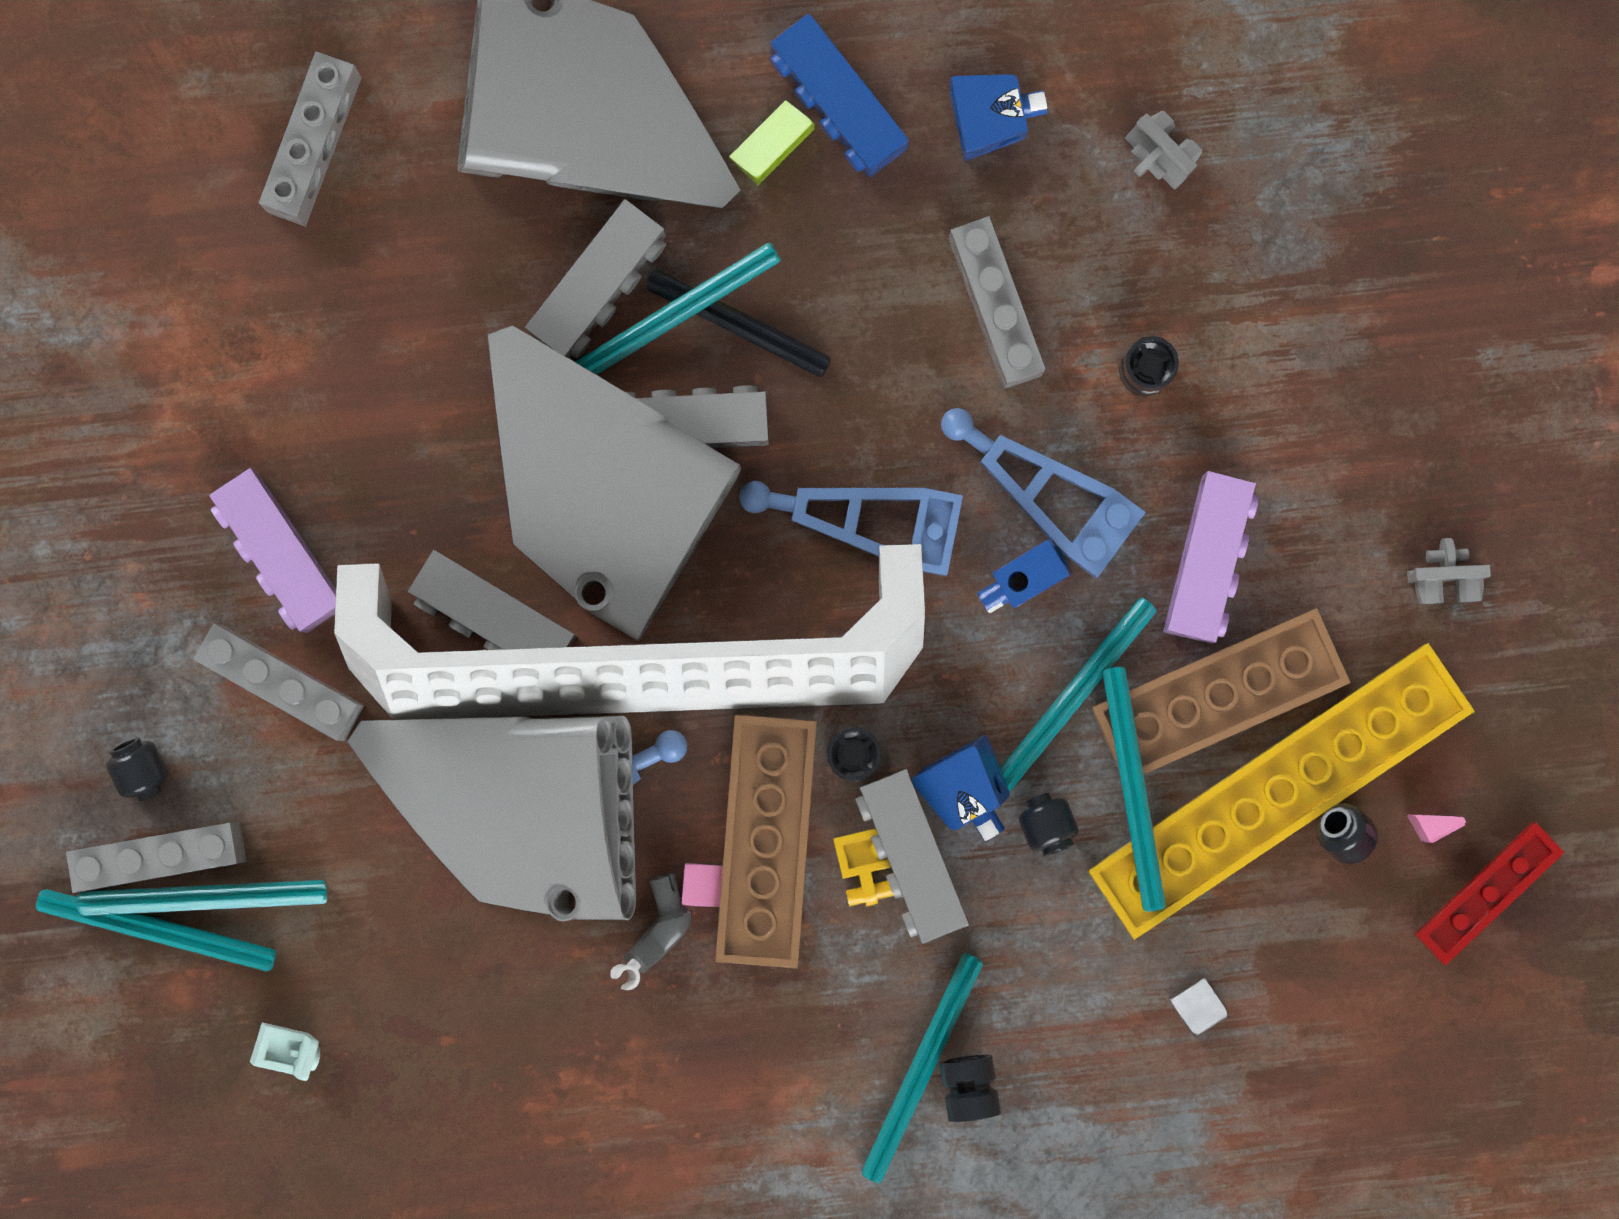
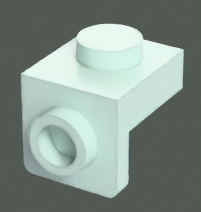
[250,1022,320,1081]

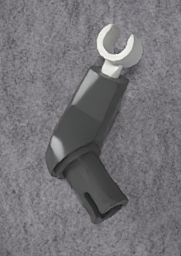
[610,873,692,990]

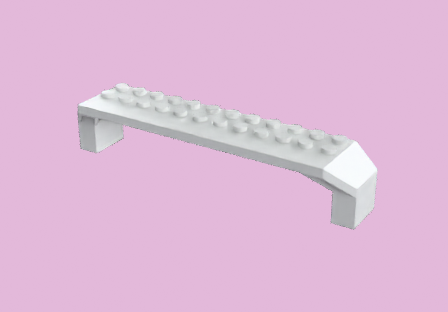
[334,544,925,720]

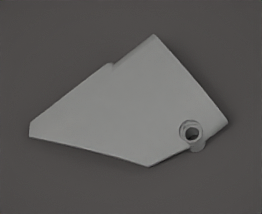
[457,0,740,208]
[488,326,741,641]
[347,716,636,921]

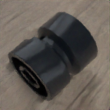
[1119,336,1179,397]
[827,728,881,781]
[940,1054,1001,1122]

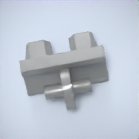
[1125,111,1202,190]
[1407,538,1491,605]

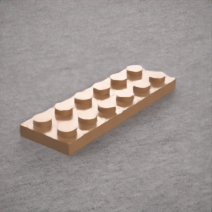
[1091,608,1351,774]
[715,715,817,969]

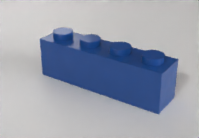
[769,13,909,178]

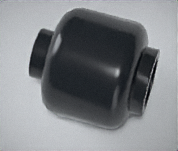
[106,737,168,801]
[1019,792,1079,857]
[1316,803,1378,864]

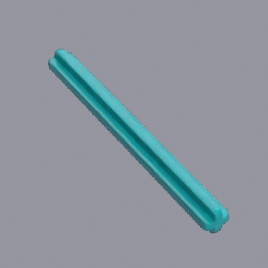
[575,243,780,375]
[1000,598,1157,793]
[1103,666,1166,912]
[77,880,328,916]
[36,889,276,971]
[862,953,983,1183]

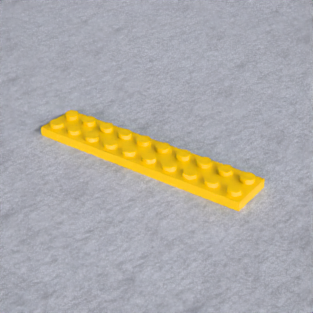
[1087,643,1475,940]

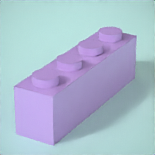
[209,468,336,633]
[1163,471,1259,644]

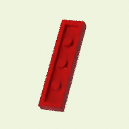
[1414,822,1565,966]

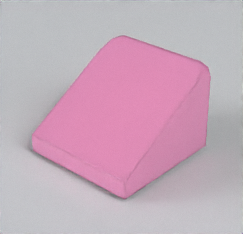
[1407,814,1466,843]
[682,863,723,907]

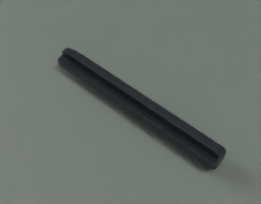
[646,269,831,377]

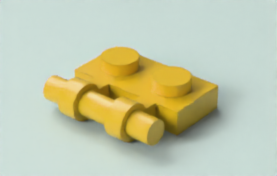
[833,828,903,907]

